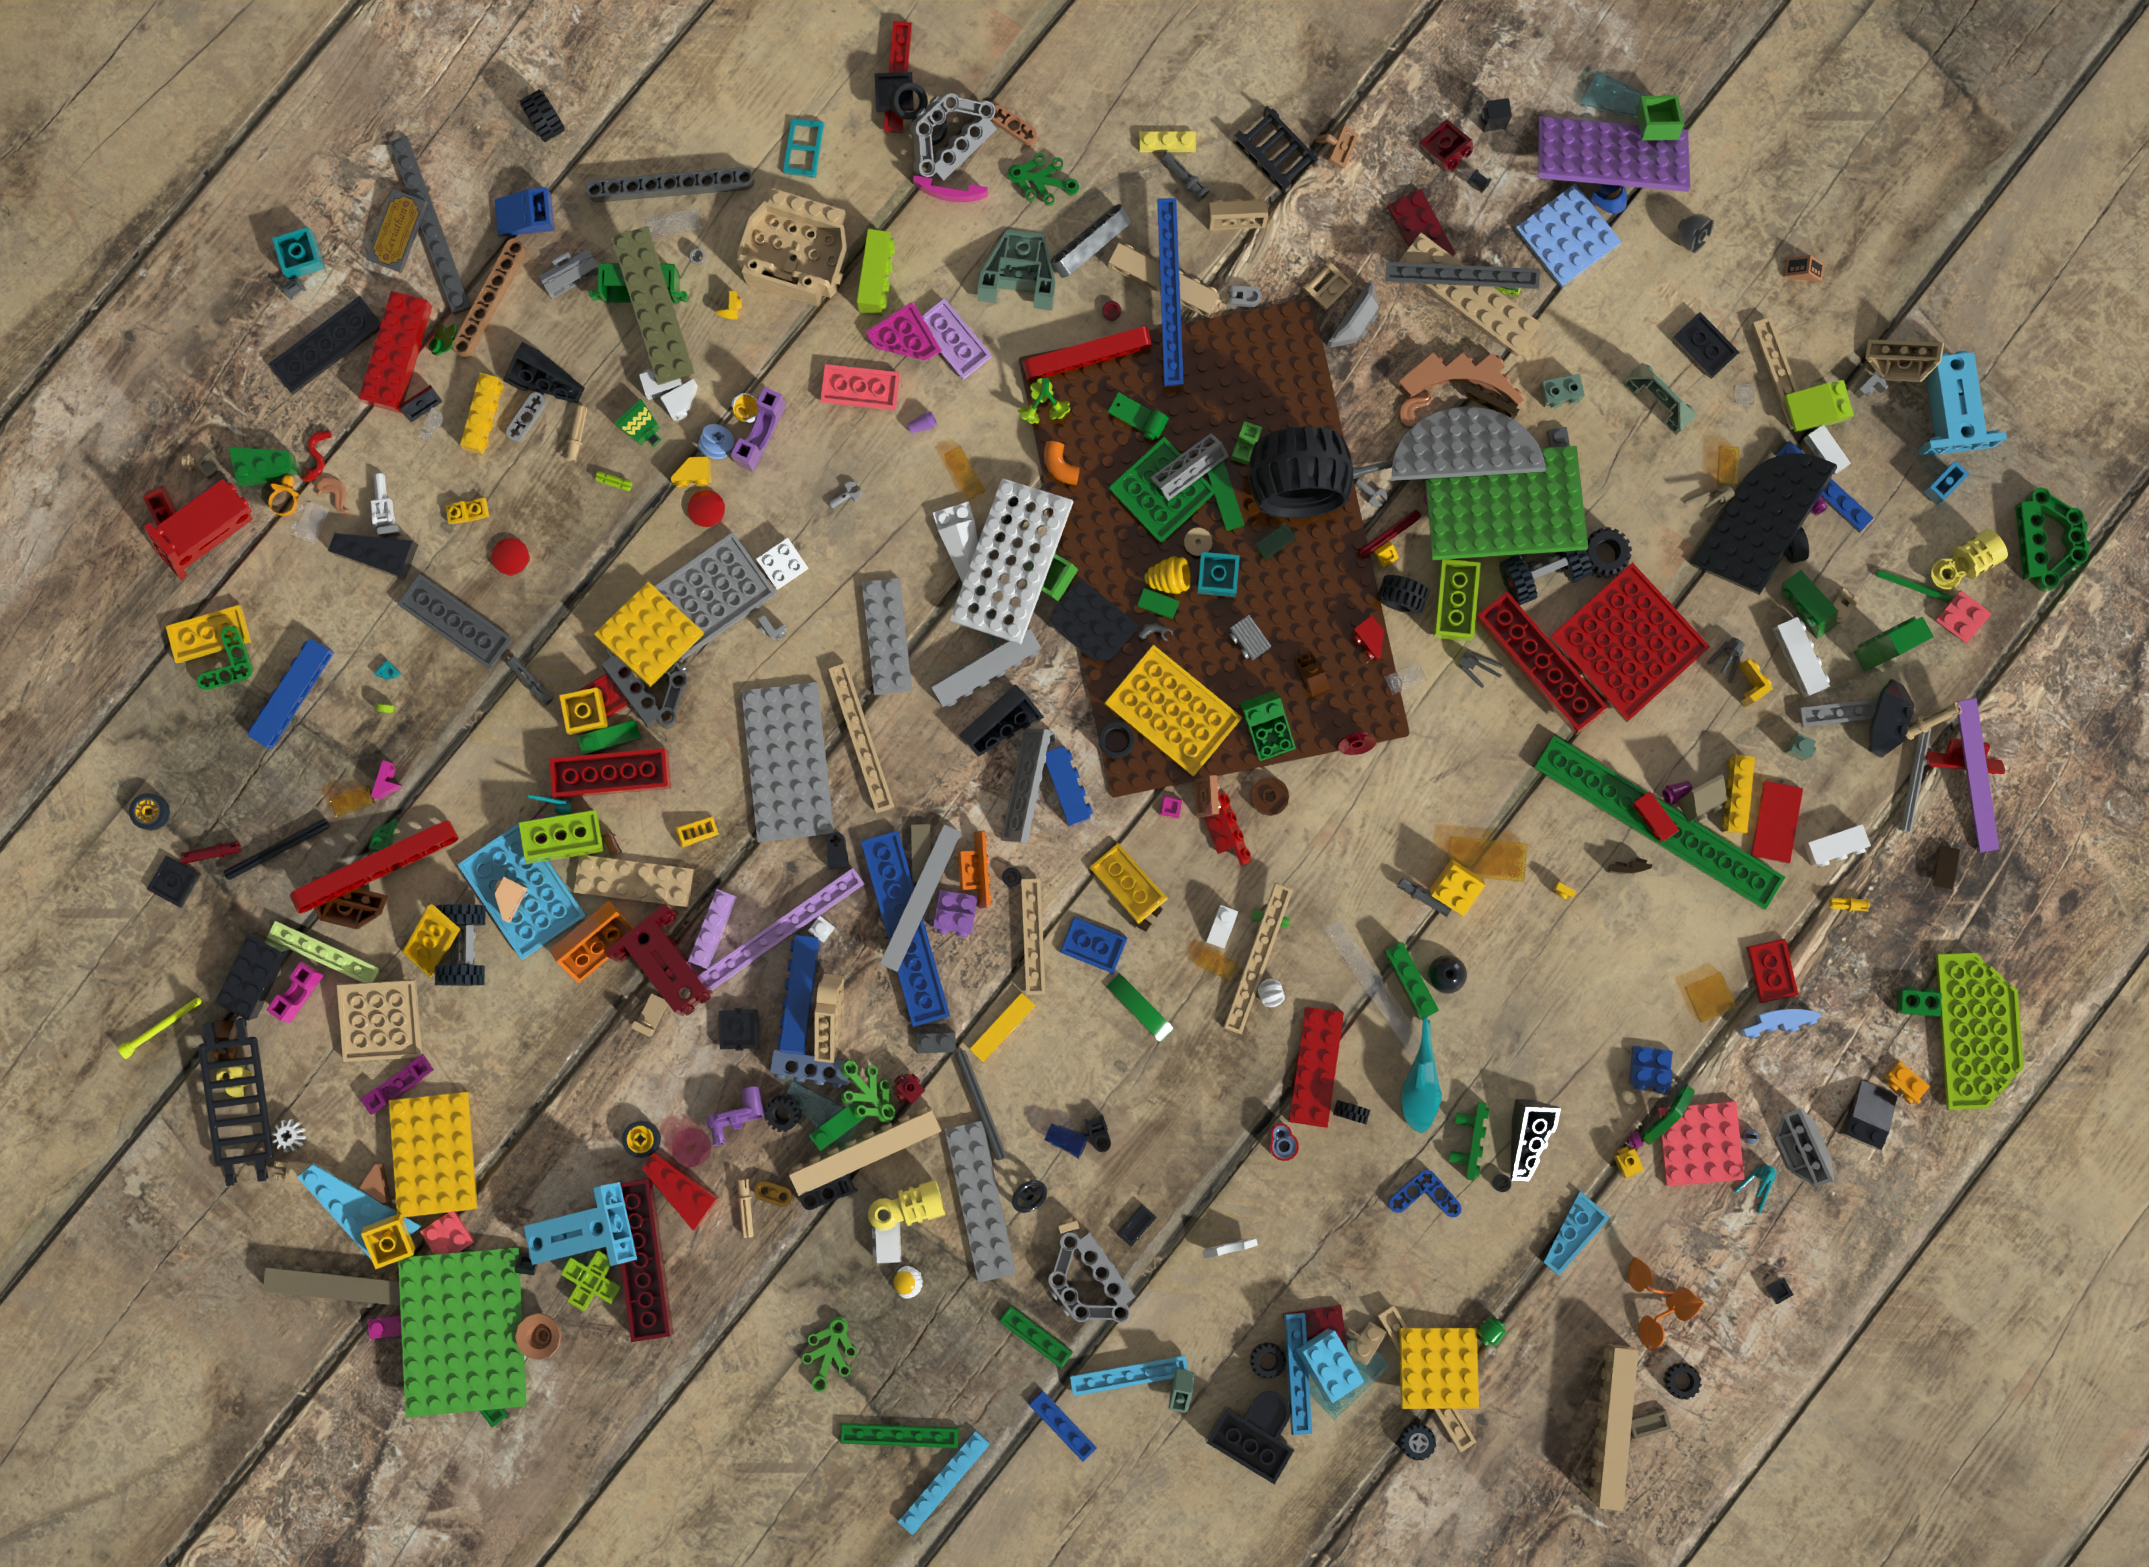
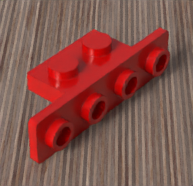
[1926,738,2006,774]
[1204,791,1251,865]

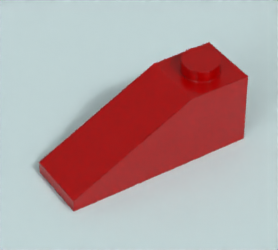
[143,485,176,526]

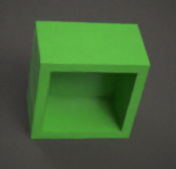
[1636,95,1684,140]
[1024,548,1078,602]

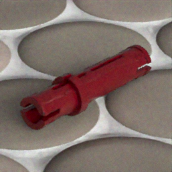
[181,840,242,864]

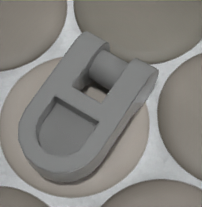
[1227,285,1262,307]

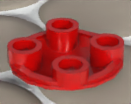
[687,490,725,527]
[491,538,530,576]

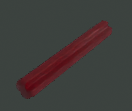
[1358,510,1422,559]

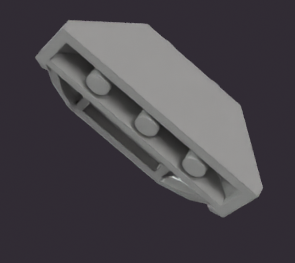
[1327,279,1379,348]
[1775,1108,1834,1187]

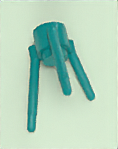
[527,794,572,820]
[1734,1164,1777,1214]

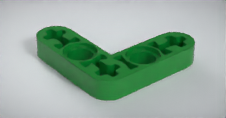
[197,625,253,690]
[1641,1084,1695,1145]

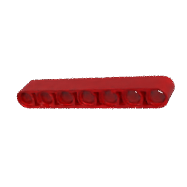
[1022,326,1153,381]

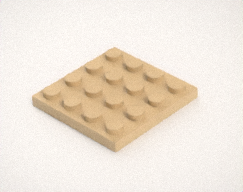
[337,979,422,1062]

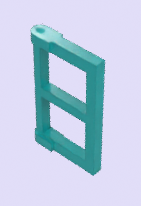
[783,118,825,178]

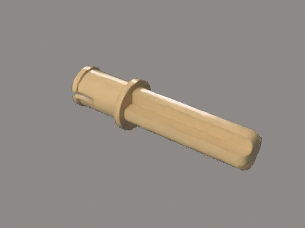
[565,405,587,462]
[736,1179,754,1238]

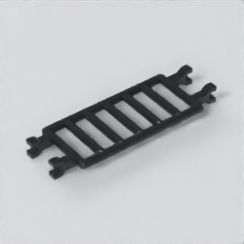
[198,1017,274,1186]

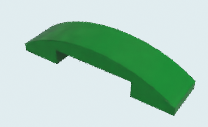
[1106,973,1174,1042]

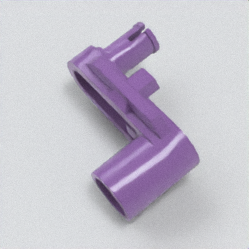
[705,1087,764,1146]

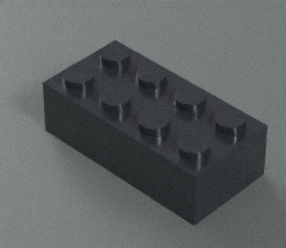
[214,932,290,1021]

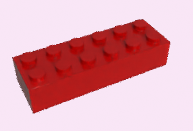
[359,291,433,413]
[549,748,671,799]

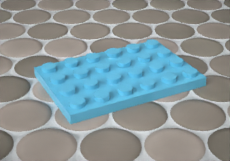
[458,821,586,960]

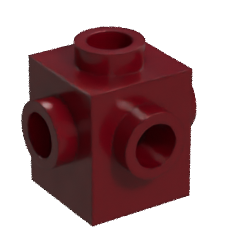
[892,1074,925,1104]

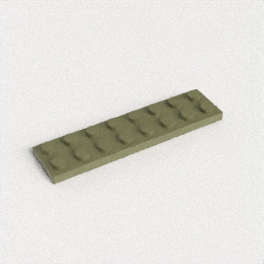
[611,226,695,385]

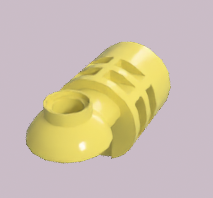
[1931,529,2008,589]
[868,1179,946,1231]

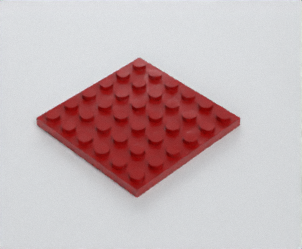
[1549,562,1710,722]

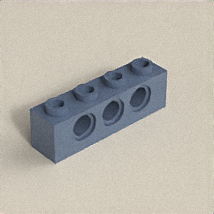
[770,1050,849,1088]

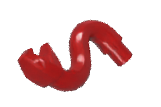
[302,430,332,482]

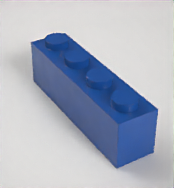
[1046,746,1093,827]

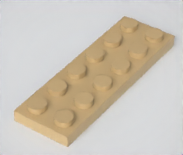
[574,855,695,907]

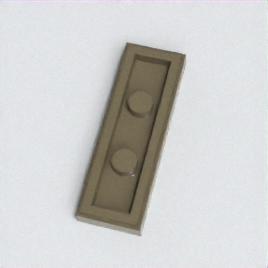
[911,824,931,883]

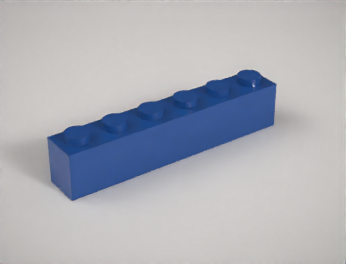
[247,638,334,749]
[777,935,820,1055]

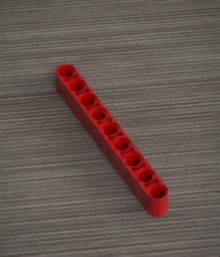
[290,820,459,913]

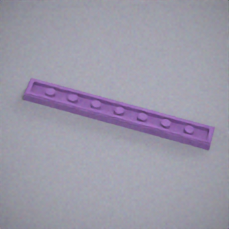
[1955,698,1999,853]

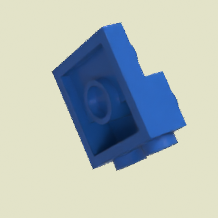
[1628,1046,1673,1093]

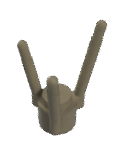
[1684,484,1735,522]

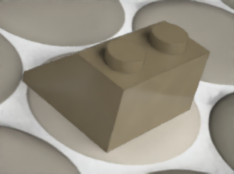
[1677,774,1727,822]

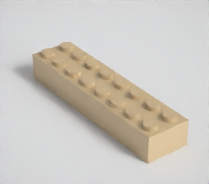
[1399,233,1542,357]
[1589,1343,1639,1511]

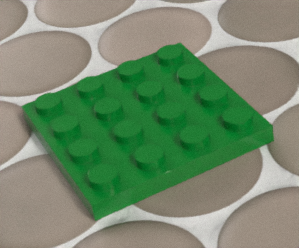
[1109,437,1216,544]

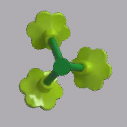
[1018,378,1070,424]

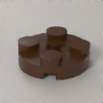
[1250,778,1289,816]

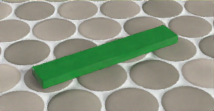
[840,1423,959,1448]

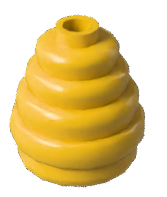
[1145,556,1191,594]

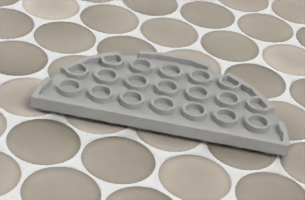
[1392,407,1546,481]

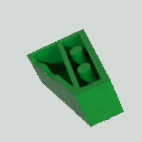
[228,447,299,488]
[1781,570,1838,639]

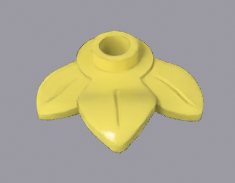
[216,1065,254,1098]

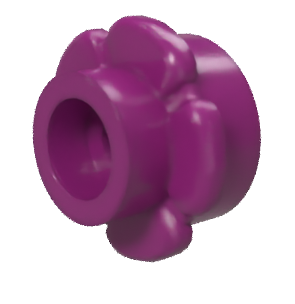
[1627,1131,1643,1150]

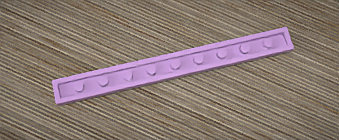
[700,868,864,990]

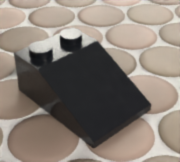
[1839,1080,1898,1150]

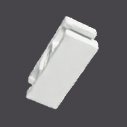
[1803,425,1851,476]

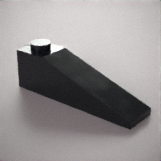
[503,342,585,403]

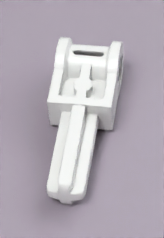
[371,473,395,529]

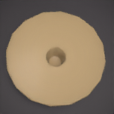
[1184,528,1213,556]

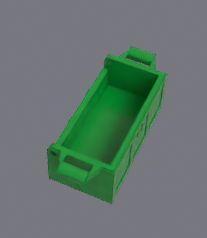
[589,263,689,303]

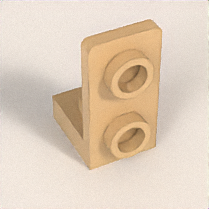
[631,994,668,1036]

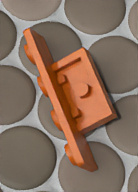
[958,830,992,909]

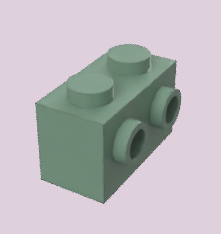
[1540,374,1585,409]

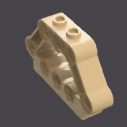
[815,974,844,1063]

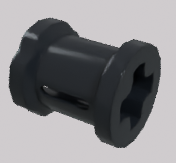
[1467,169,1492,193]

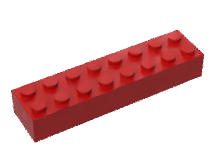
[1476,591,1608,735]

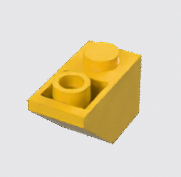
[671,456,712,487]

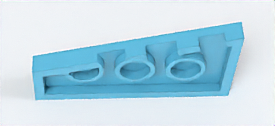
[1543,1191,1610,1276]

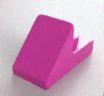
[371,760,402,800]

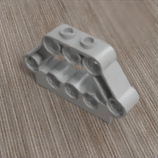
[910,93,997,181]
[1048,1231,1135,1323]

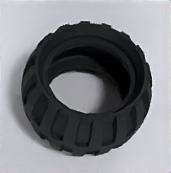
[1249,426,1353,518]

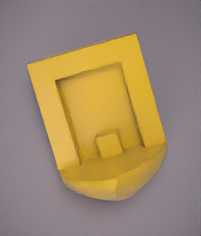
[715,291,742,319]

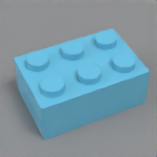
[1296,1329,1364,1403]

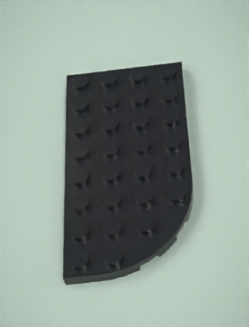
[1691,453,1837,595]

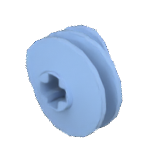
[698,424,734,459]

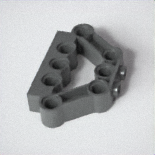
[601,648,688,729]

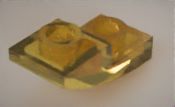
[330,785,376,817]

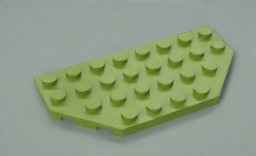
[1935,953,2024,1110]

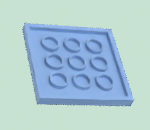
[1515,183,1621,288]

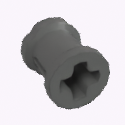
[281,276,306,300]

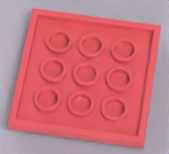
[1657,1101,1745,1186]

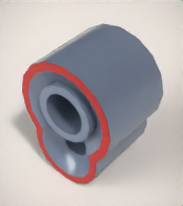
[1268,1123,1299,1161]

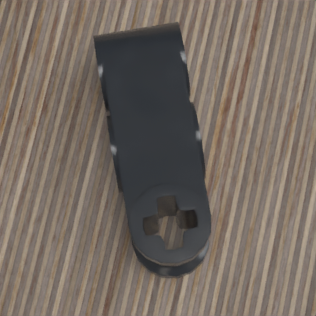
[801,1173,858,1210]

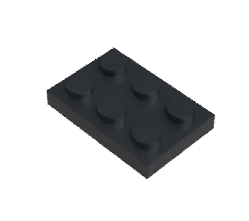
[1672,312,1740,379]

